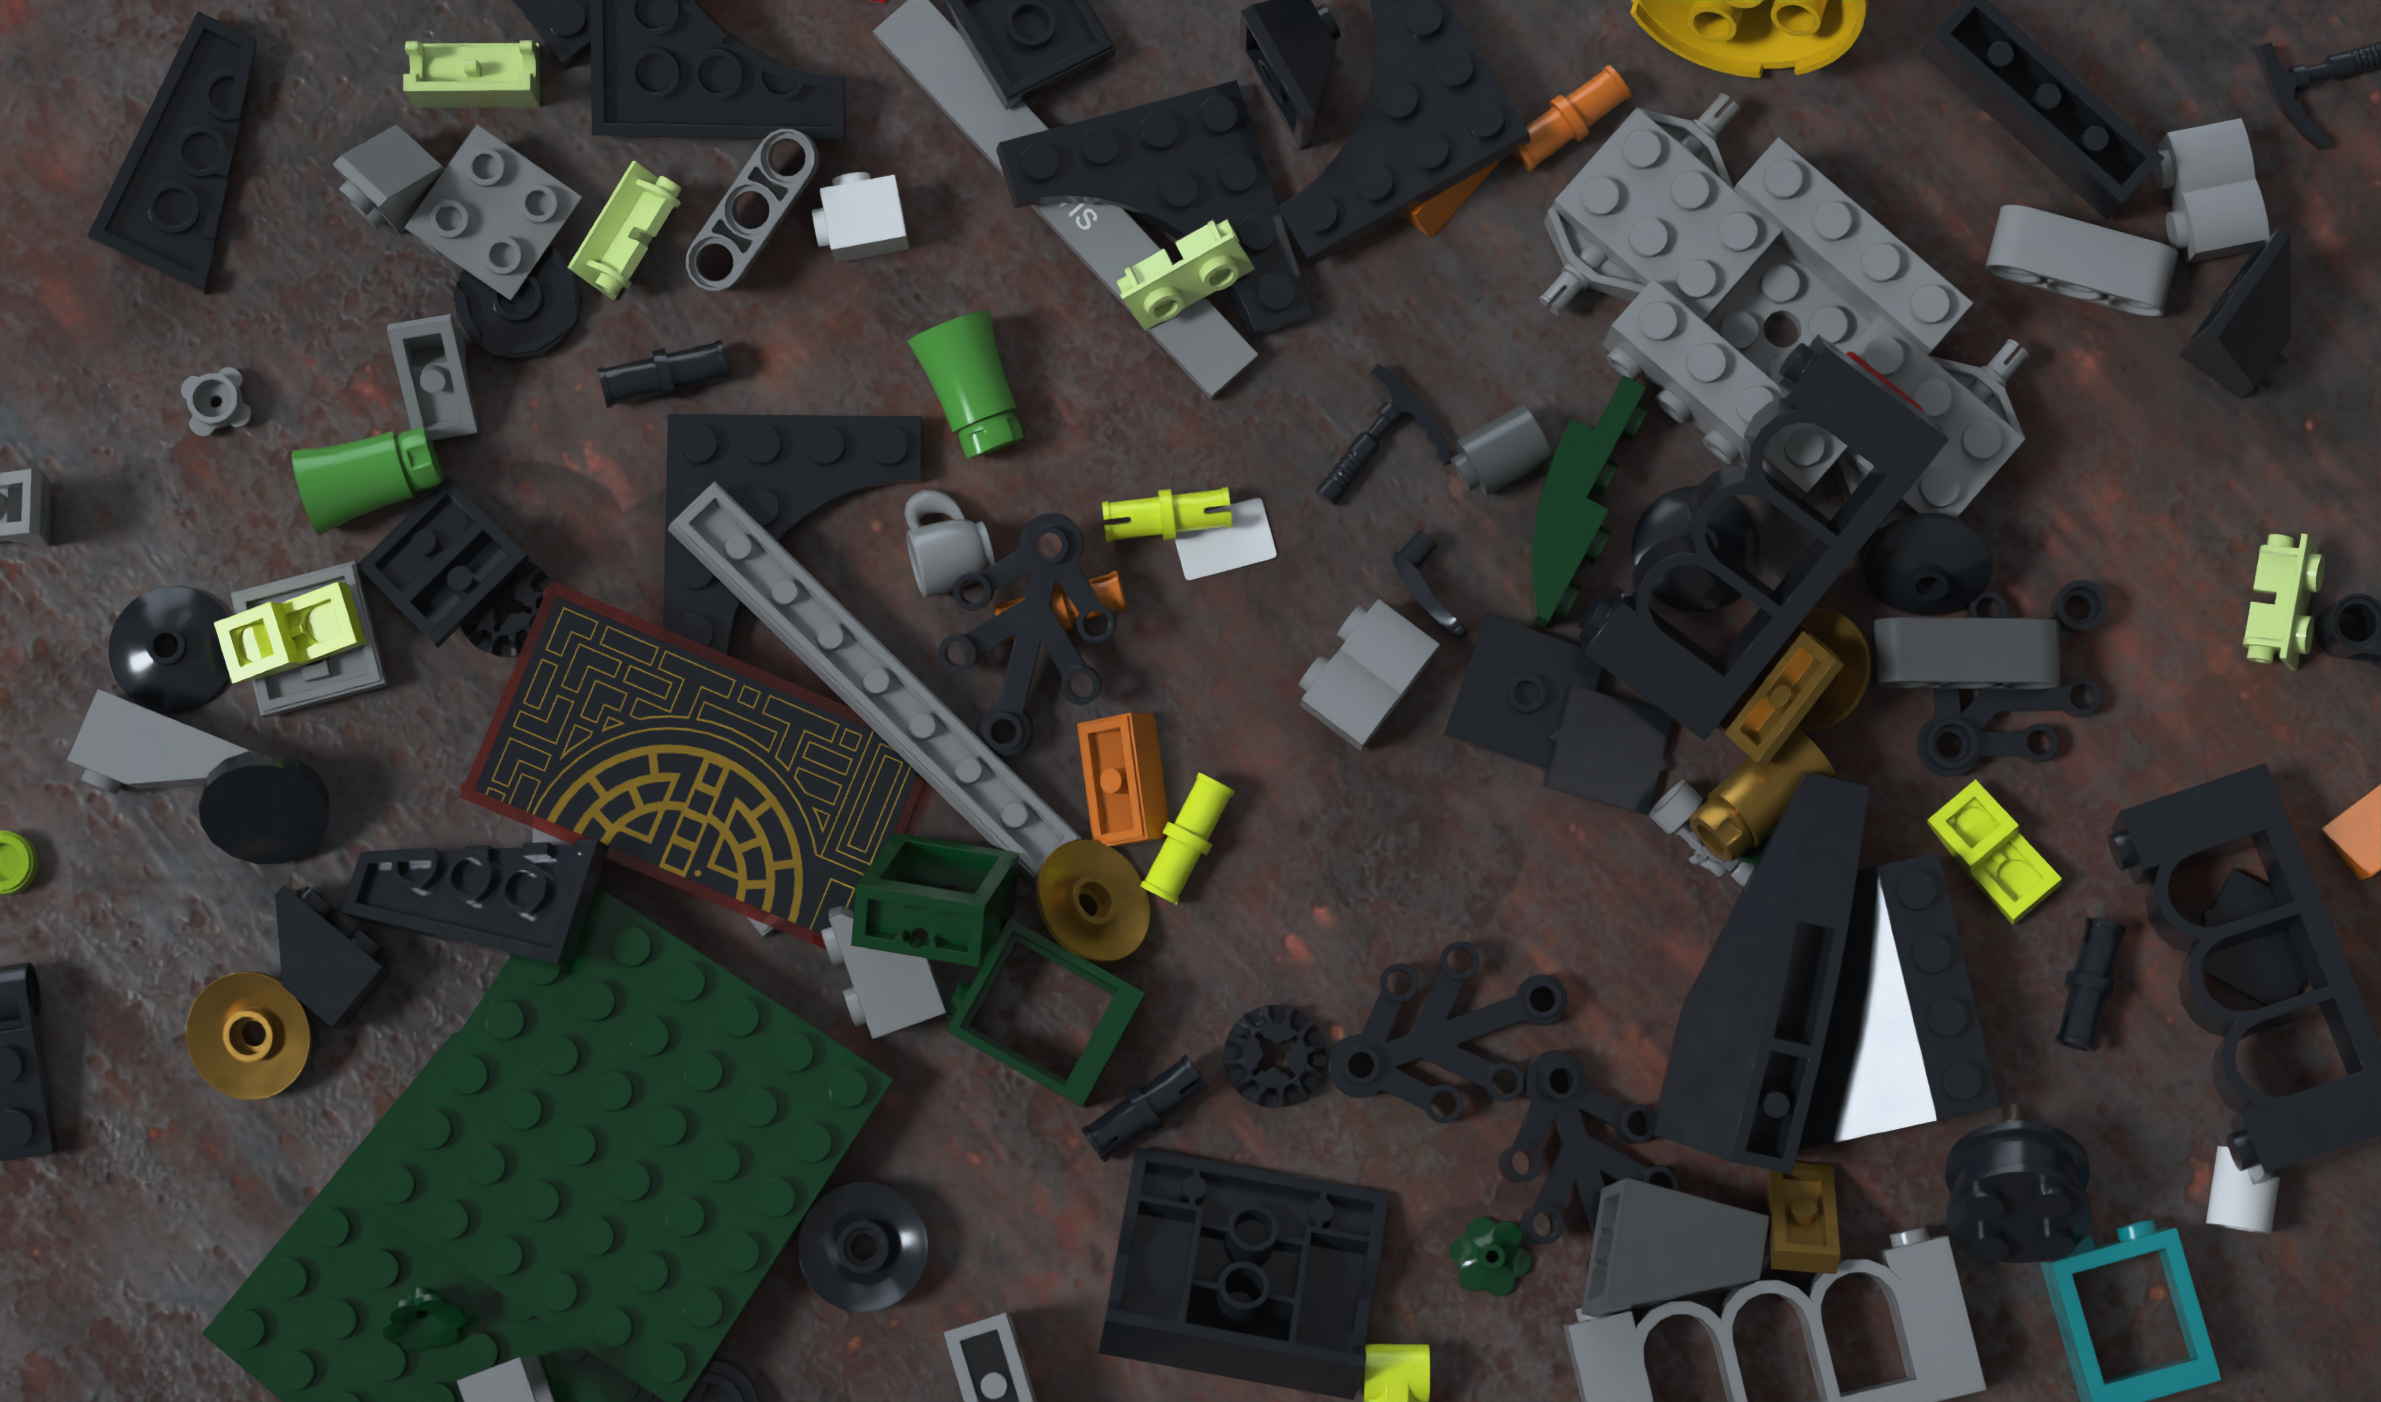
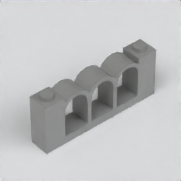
[1563,1226,1987,1402]

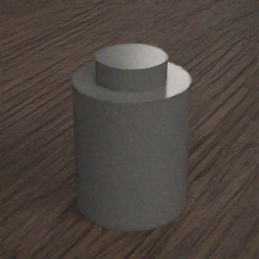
[1450,404,1553,496]

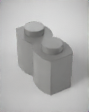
[2153,118,2270,264]
[1298,599,1440,751]

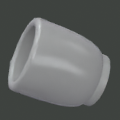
[904,490,995,597]

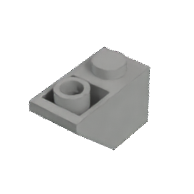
[332,124,445,235]
[821,906,946,1039]

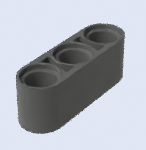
[1874,617,2060,689]

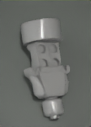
[1649,780,1754,886]

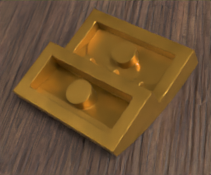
[1719,623,1844,768]

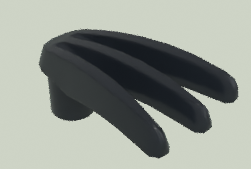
[1392,529,1469,638]

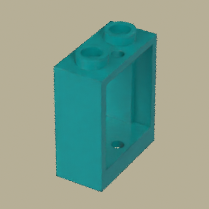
[2040,1219,2222,1402]

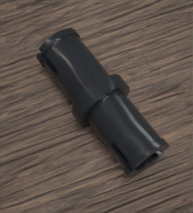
[597,340,731,408]
[2054,917,2127,1052]
[1081,1054,1210,1162]

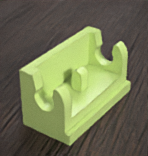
[403,40,540,108]

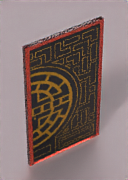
[459,580,925,950]

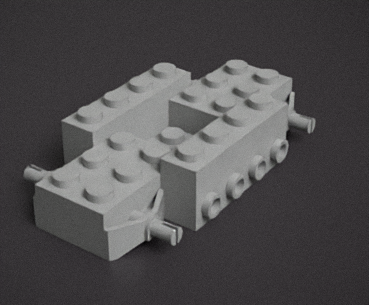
[1539,93,2029,541]

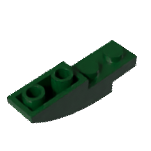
[1529,375,1649,629]

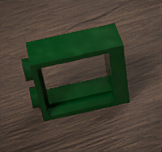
[851,833,1019,967]
[943,918,1146,1108]

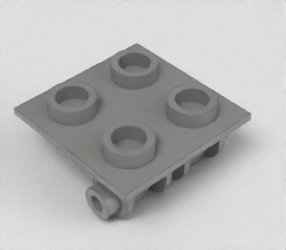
[404,124,582,301]

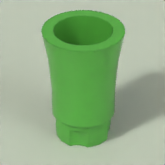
[907,310,1024,460]
[291,427,443,536]

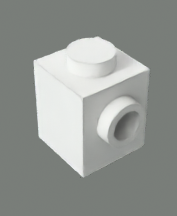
[812,172,910,263]

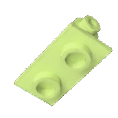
[567,161,682,300]
[1117,219,1255,330]
[2243,533,2325,671]

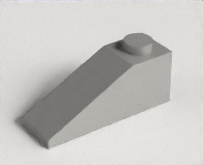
[67,689,265,794]

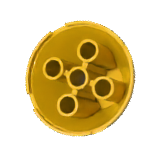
[1630,0,1868,78]

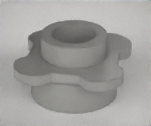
[181,367,252,437]

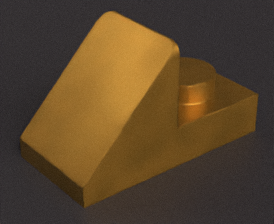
[1764,1162,1840,1274]

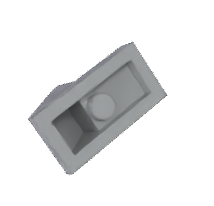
[387,314,478,440]
[0,469,51,547]

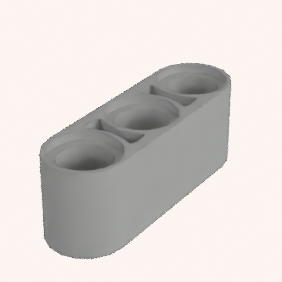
[686,129,819,291]
[1985,205,2179,317]

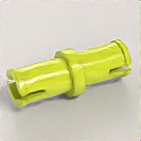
[1102,487,1233,543]
[1140,773,1235,905]

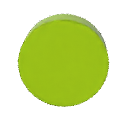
[0,831,39,896]

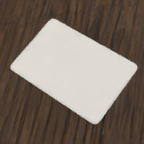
[1175,498,1277,580]

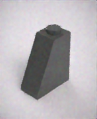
[1581,1178,1770,1317]

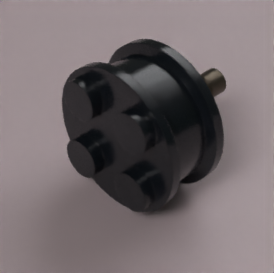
[1945,1104,2093,1263]

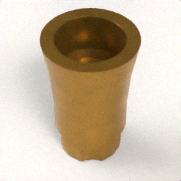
[1689,728,1837,862]

